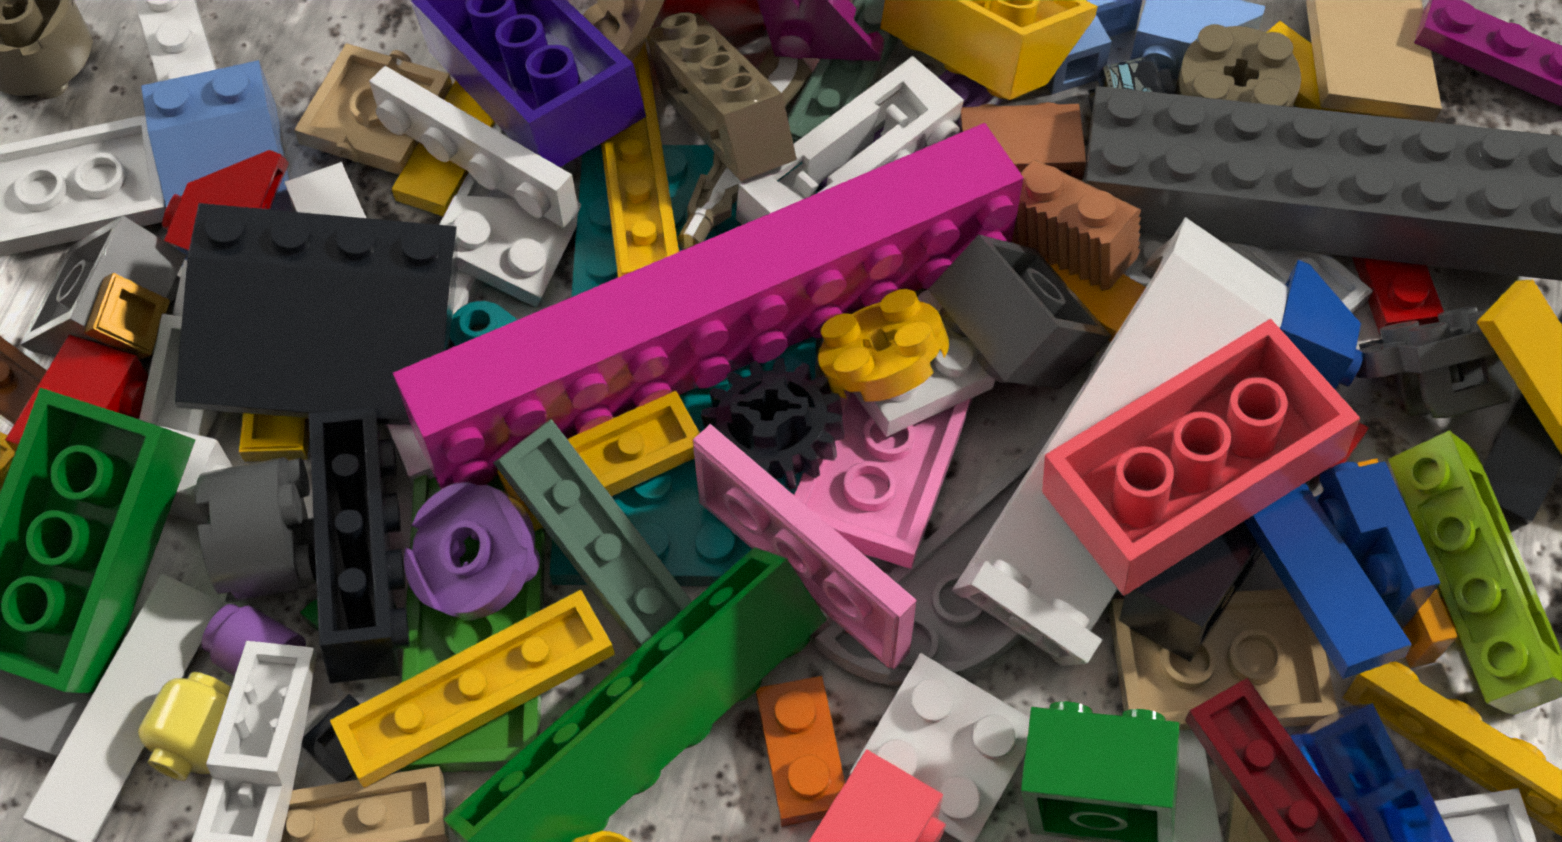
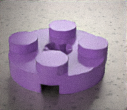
[404,482,540,621]

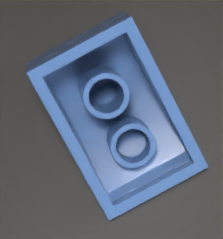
[141,60,296,268]

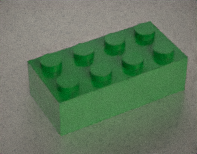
[0,388,196,693]

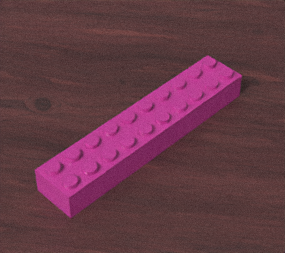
[393,123,1024,490]

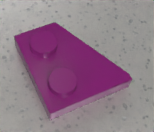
[757,0,885,61]

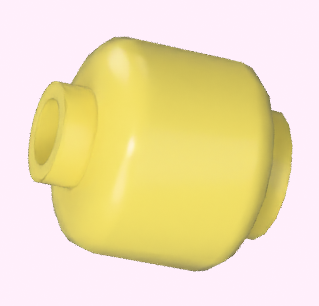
[138,672,231,781]

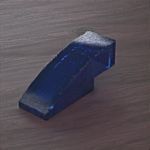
[1290,703,1454,842]

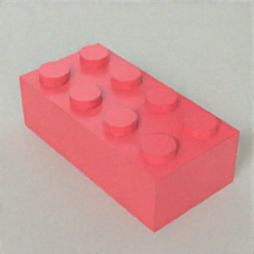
[1042,319,1360,596]

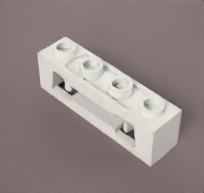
[736,56,964,225]

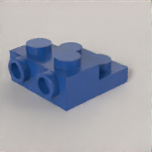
[1315,461,1441,630]

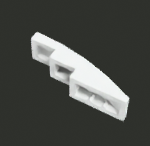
[191,641,317,842]

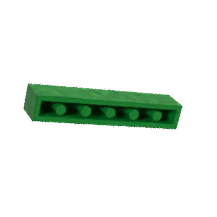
[443,547,827,842]

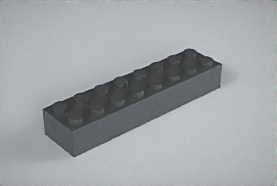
[1083,86,1562,281]

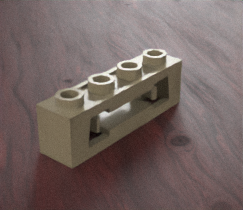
[647,13,797,181]

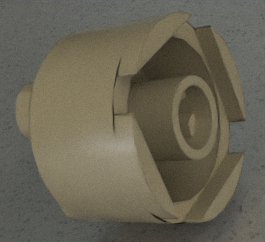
[0,0,93,99]
[1174,24,1301,107]

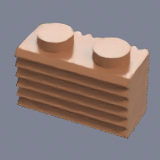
[1011,160,1141,291]

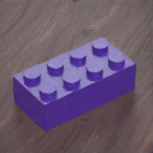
[411,0,646,167]

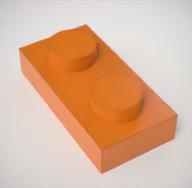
[756,676,845,827]

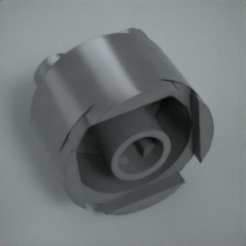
[195,457,316,603]

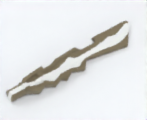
[677,46,812,250]

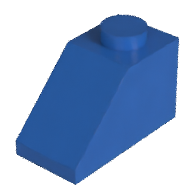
[1280,260,1364,390]

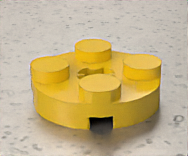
[818,289,949,402]

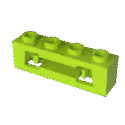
[1388,431,1562,716]

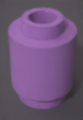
[201,603,306,677]

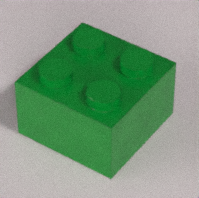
[1021,701,1180,842]

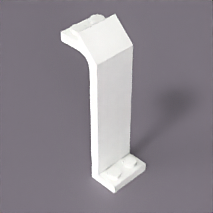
[951,217,1289,666]

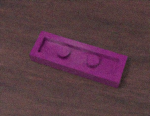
[1414,0,1562,107]

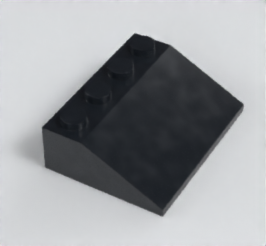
[175,203,458,425]

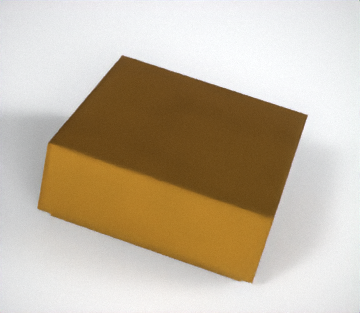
[84,273,170,360]

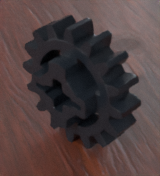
[701,358,845,489]

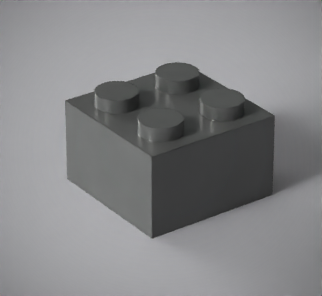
[928,235,1112,388]

